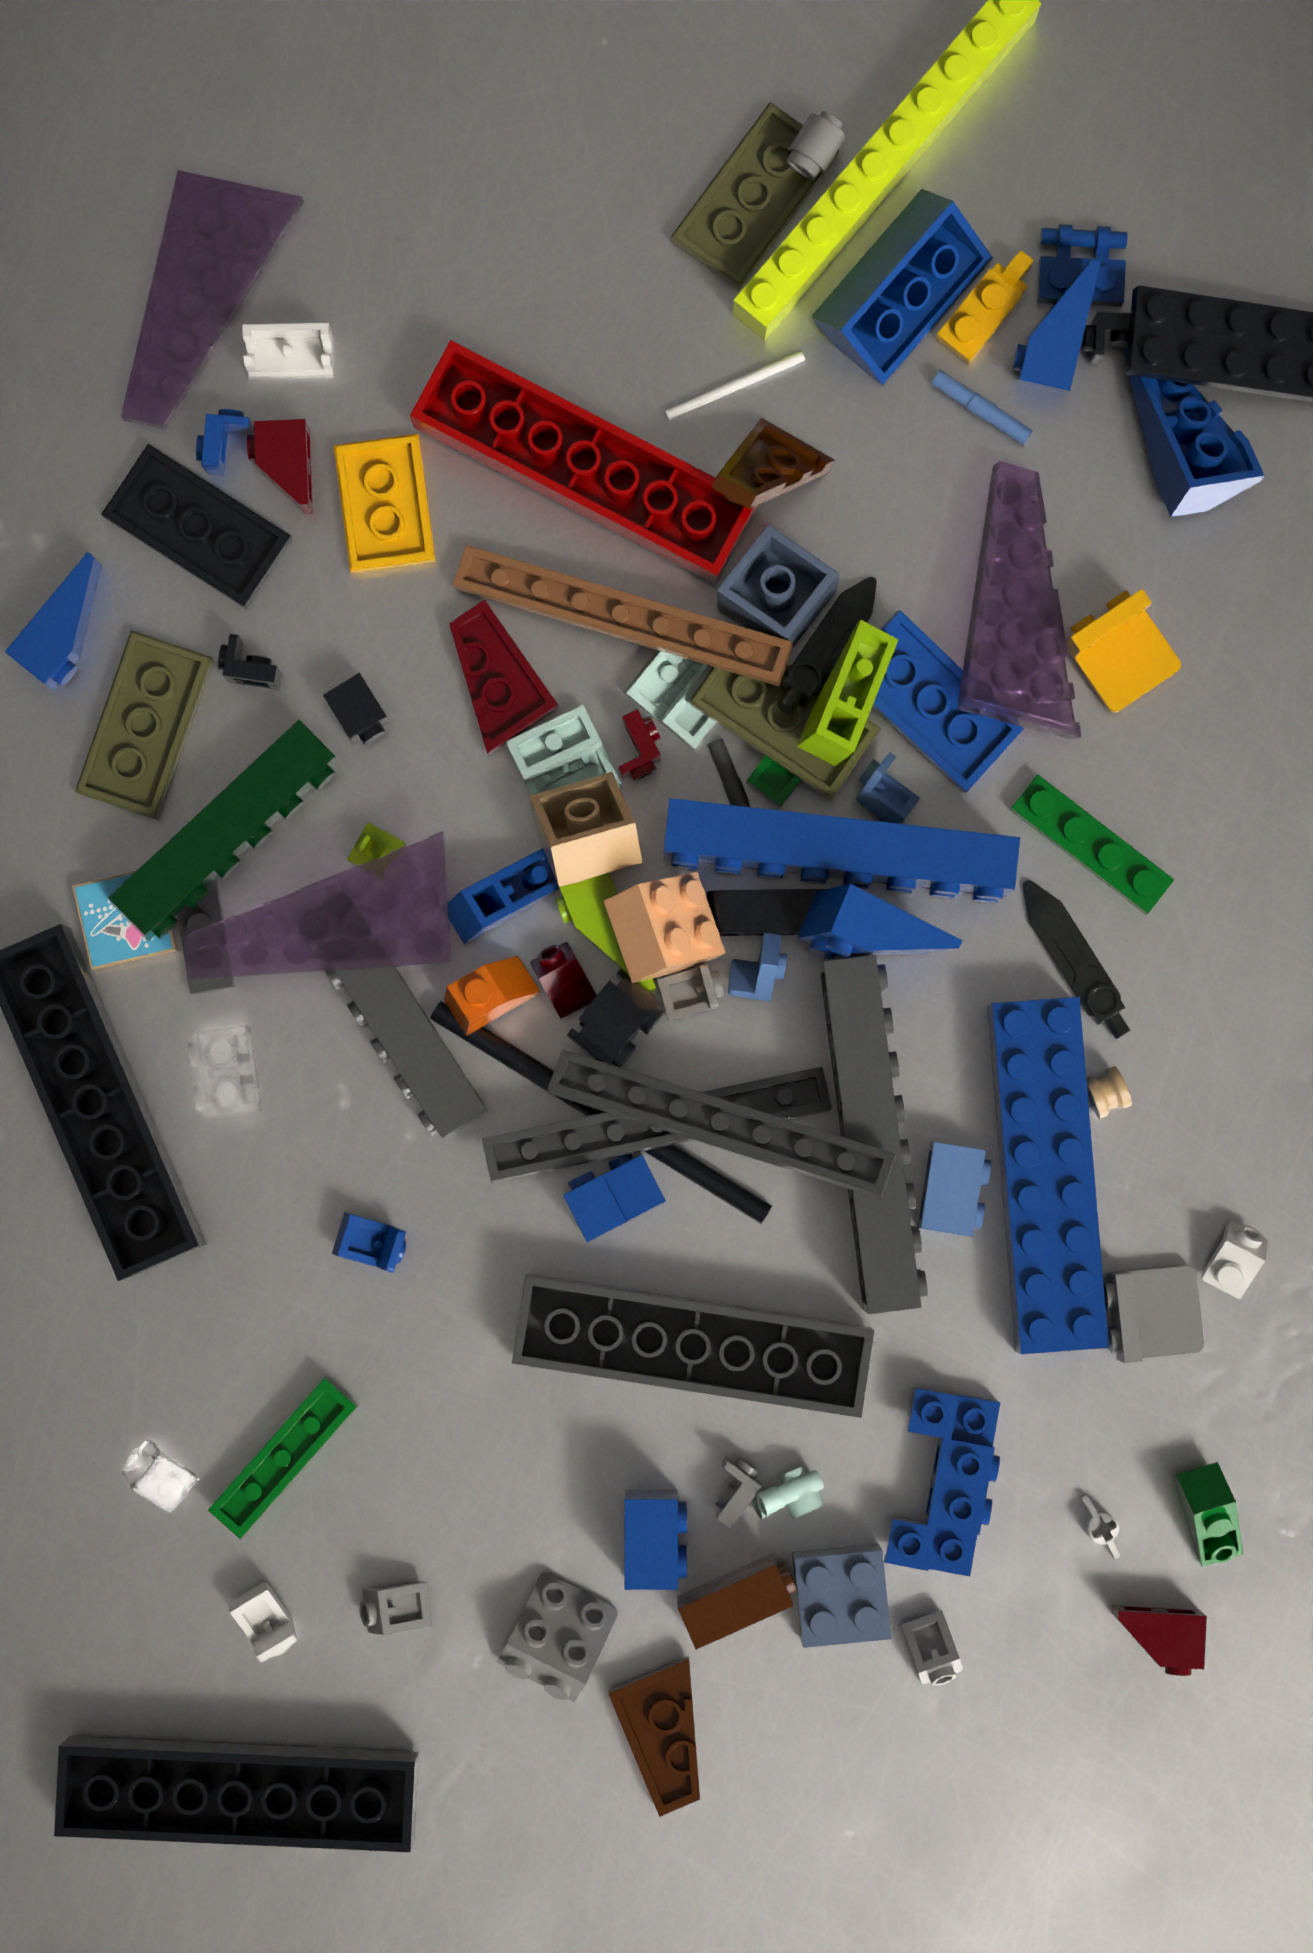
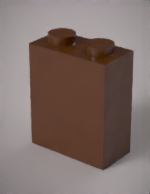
[677,1553,798,1650]

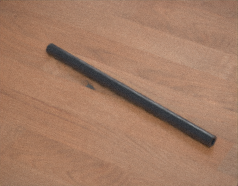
[430,1001,772,1224]

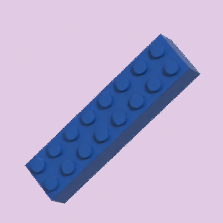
[664,798,1020,903]
[987,997,1109,1354]

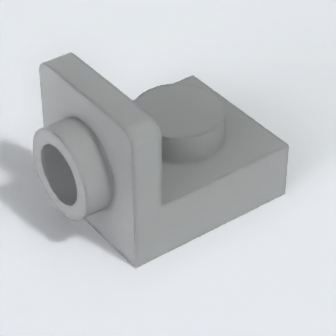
[715,1457,762,1529]
[359,1581,432,1635]
[901,1610,963,1686]

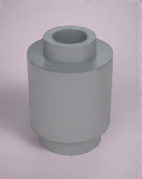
[786,111,846,180]

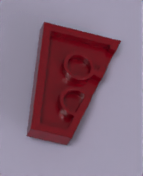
[449,599,559,756]

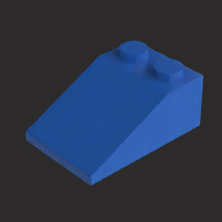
[797,884,962,960]

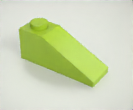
[797,620,899,766]
[555,872,656,992]

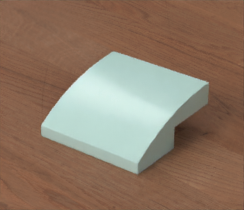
[623,650,716,749]
[506,705,623,795]

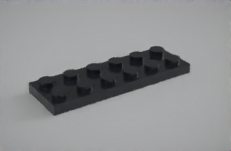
[1125,285,1313,402]

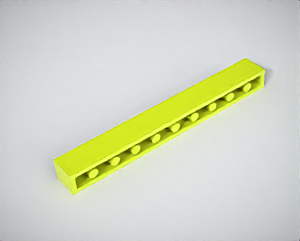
[732,0,1041,341]

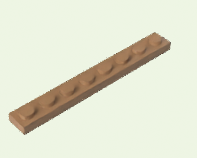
[452,545,793,686]

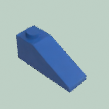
[1012,259,1101,391]
[5,552,102,691]
[442,848,560,945]

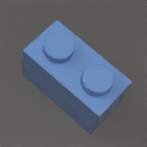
[918,1142,991,1237]

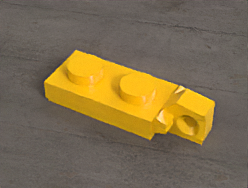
[936,250,1034,364]

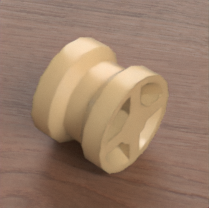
[1086,1066,1132,1119]

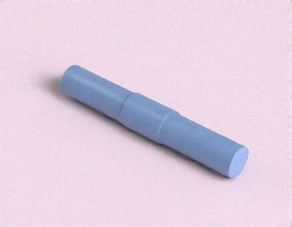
[931,369,1033,445]

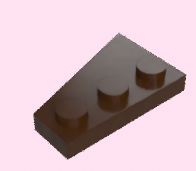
[712,418,835,509]
[608,1656,700,1817]

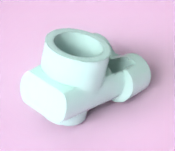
[752,1466,825,1519]

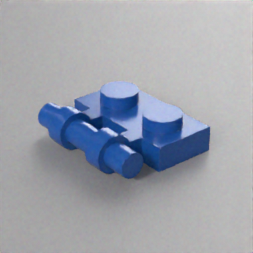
[1037,224,1128,307]

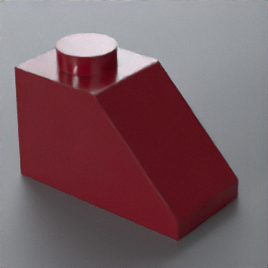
[247,419,313,514]
[1112,1605,1207,1676]

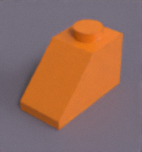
[444,956,541,1036]

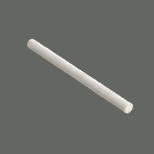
[665,351,805,420]

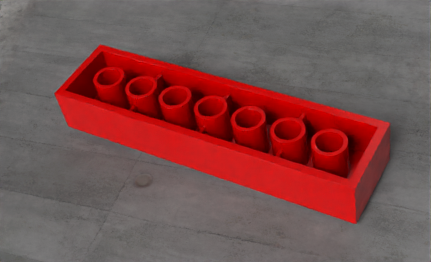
[410,340,757,585]

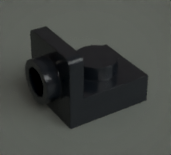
[1083,312,1130,364]
[218,634,282,690]

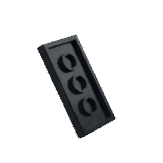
[101,444,293,609]

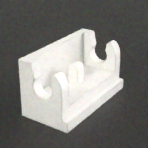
[242,323,334,379]

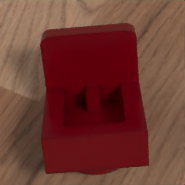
[618,709,661,781]
[530,942,597,1019]

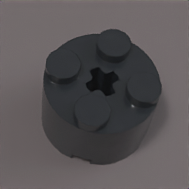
[567,968,664,1067]

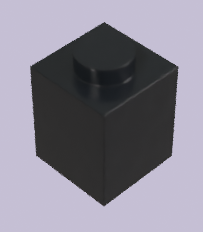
[323,672,390,745]

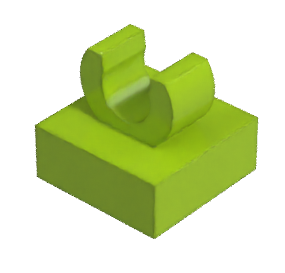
[347,822,407,882]

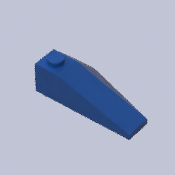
[1124,346,1265,517]

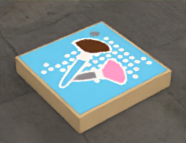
[72,871,178,971]

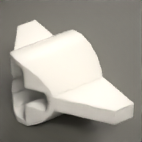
[1080,1494,1121,1559]

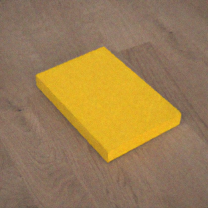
[333,434,436,574]

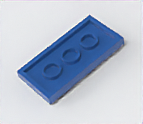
[872,610,1024,792]

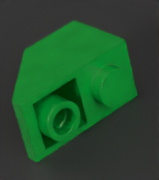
[1176,1462,1243,1567]

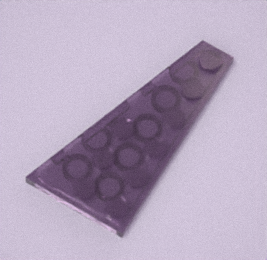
[121,170,304,429]
[957,461,1082,740]
[185,831,452,980]

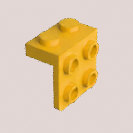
[1064,589,1181,713]

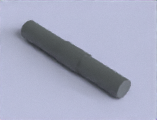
[707,738,751,807]

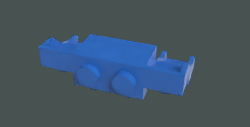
[884,1387,1000,1577]

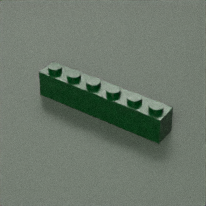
[108,720,336,942]

